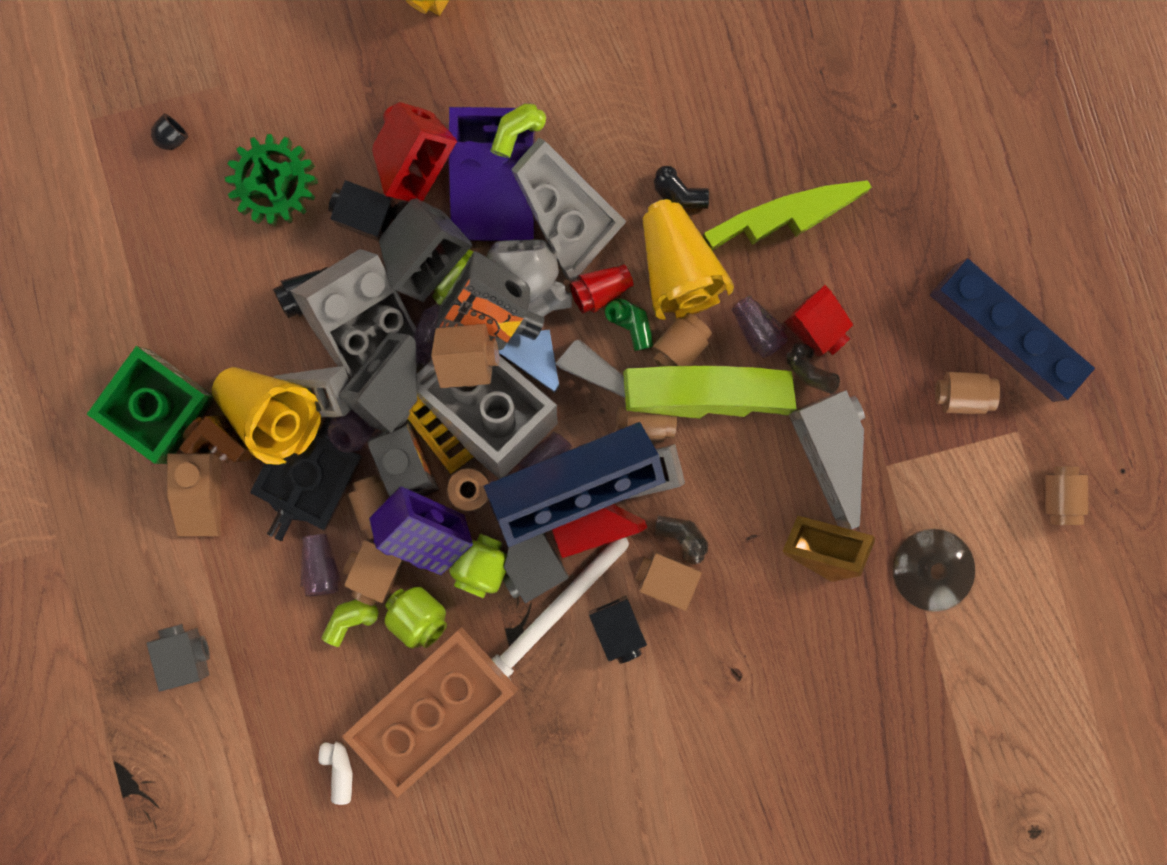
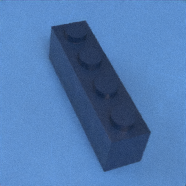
[930,258,1095,402]
[483,422,666,547]

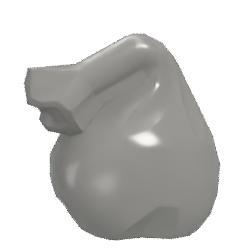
[487,239,572,317]

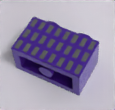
[369,486,473,575]

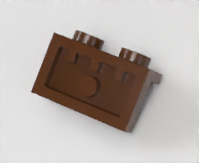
[179,416,256,463]

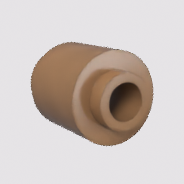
[652,312,712,367]
[935,372,1000,415]
[616,402,677,442]
[1045,466,1089,525]
[447,468,491,511]
[348,475,390,540]

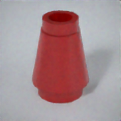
[569,264,634,313]

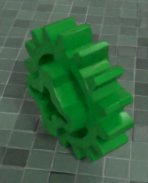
[225,134,318,227]

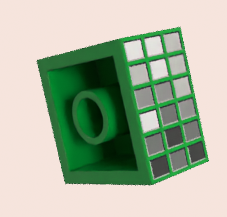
[86,346,214,464]

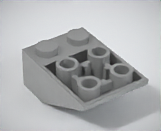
[291,249,432,381]

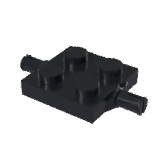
[250,416,363,541]

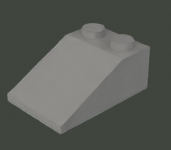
[416,355,558,479]
[789,390,865,529]

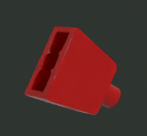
[372,102,457,202]

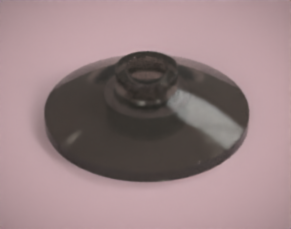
[893,529,975,611]

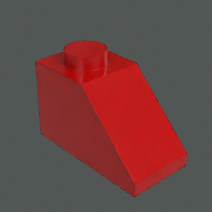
[784,285,853,357]
[552,504,647,558]

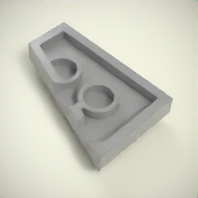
[511,138,627,282]

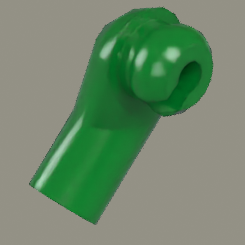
[604,298,654,351]

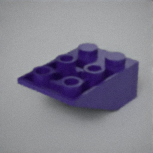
[449,107,535,241]

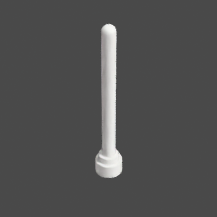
[491,537,629,680]

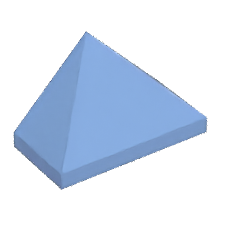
[499,330,559,393]

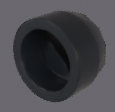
[151,113,189,150]

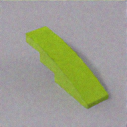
[703,180,872,251]
[623,366,797,419]

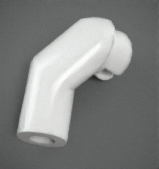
[318,741,353,805]

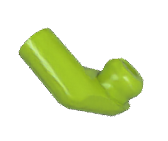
[490,103,546,158]
[321,599,379,647]

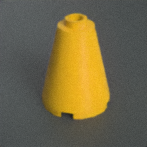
[642,199,734,320]
[212,367,321,465]

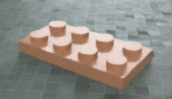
[341,627,518,798]

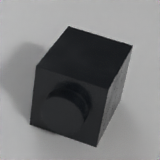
[328,180,396,241]
[589,596,647,664]

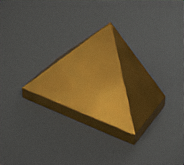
[782,515,876,582]

